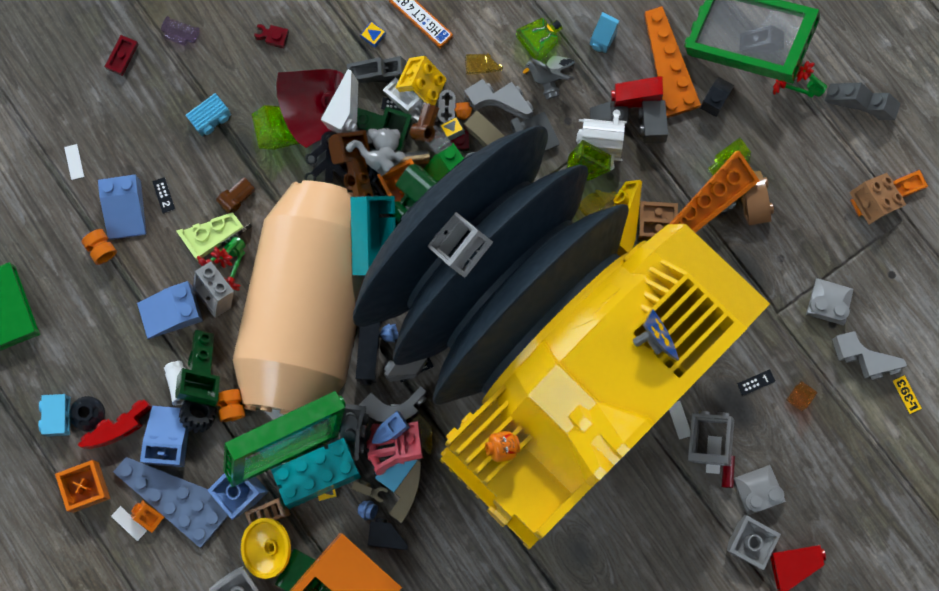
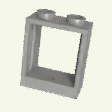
[427,212,493,278]
[193,261,234,318]
[688,411,734,466]

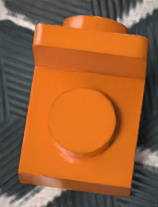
[131,500,164,533]

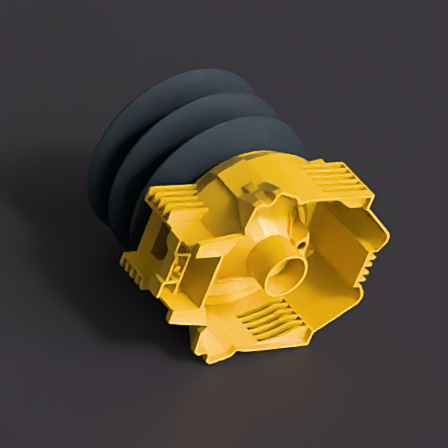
[353,126,770,550]

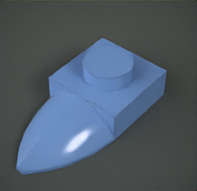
[372,411,410,444]

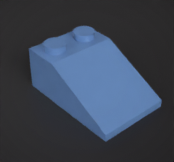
[98,174,146,240]
[137,281,203,339]

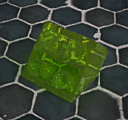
[252,105,300,150]

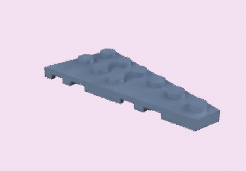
[113,457,229,548]

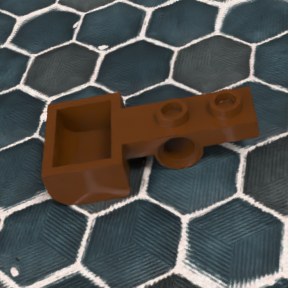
[328,130,373,197]

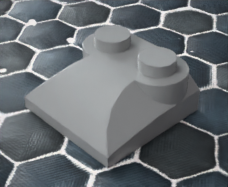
[806,278,854,325]
[734,465,786,515]
[727,515,781,570]
[209,566,259,591]

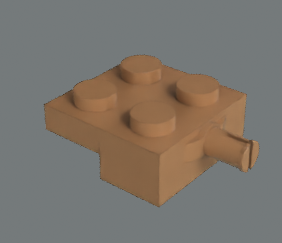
[638,201,678,240]

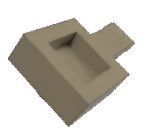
[351,480,388,503]

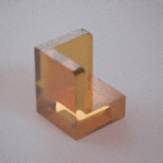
[786,381,818,411]

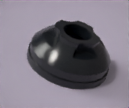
[69,396,106,432]

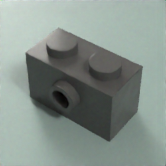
[638,100,668,143]

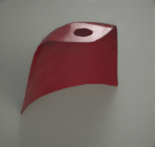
[276,69,345,148]

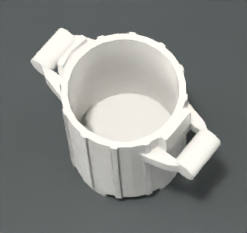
[575,110,627,170]

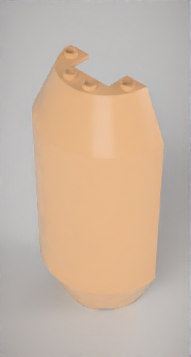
[232,181,365,415]

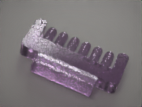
[161,16,200,46]

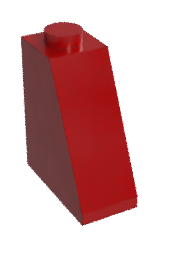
[611,76,663,108]
[770,545,826,591]

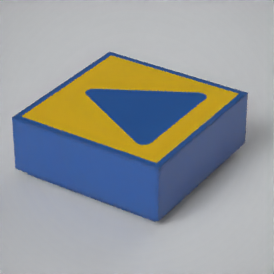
[360,21,386,47]

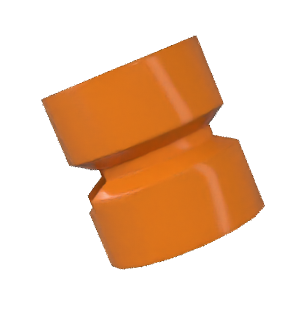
[82,229,117,265]
[217,389,245,422]

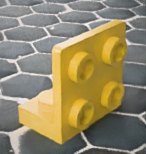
[395,56,446,106]

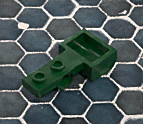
[356,107,414,152]
[388,164,438,227]
[175,330,220,406]
[275,548,331,591]

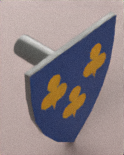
[633,309,679,361]

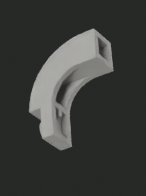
[359,386,427,424]

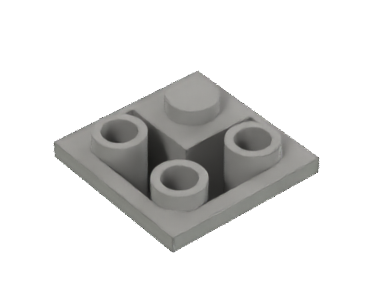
[384,358,428,382]

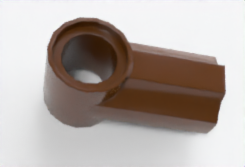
[410,103,439,142]
[216,177,255,214]

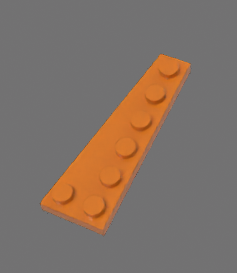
[644,6,701,118]
[670,151,760,233]

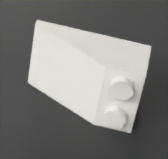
[321,69,358,133]

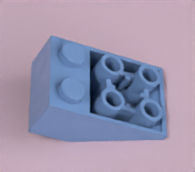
[140,406,191,467]

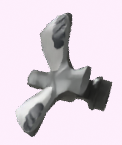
[523,56,575,100]

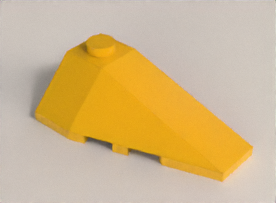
[612,180,642,256]

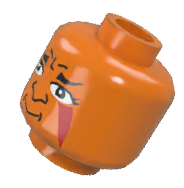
[485,431,520,462]

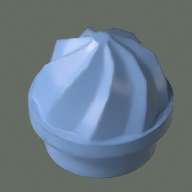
[380,323,399,342]
[358,500,378,520]

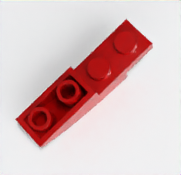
[78,399,152,449]

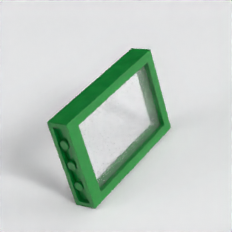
[684,0,820,84]
[223,391,346,488]

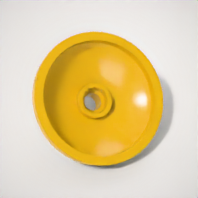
[241,518,291,579]

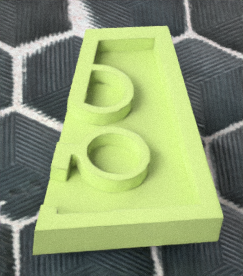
[177,212,244,261]

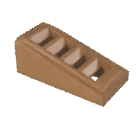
[245,497,291,525]

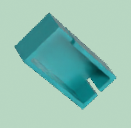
[350,196,396,275]
[271,438,362,509]

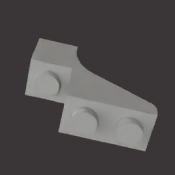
[464,79,533,120]
[832,331,907,380]

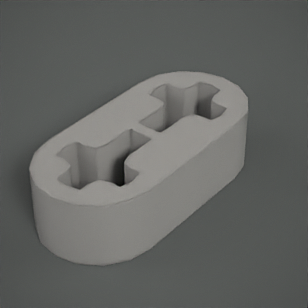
[438,90,456,124]

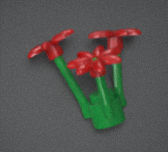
[773,61,827,98]
[197,237,246,291]

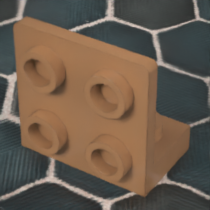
[849,173,906,225]

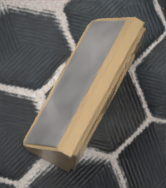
[397,150,430,165]

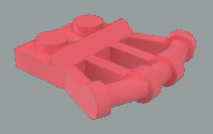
[366,421,423,475]

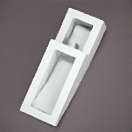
[383,77,438,123]

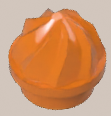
[454,102,473,120]

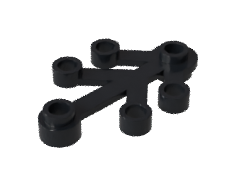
[304,131,347,184]

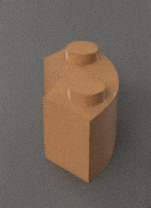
[741,171,774,225]

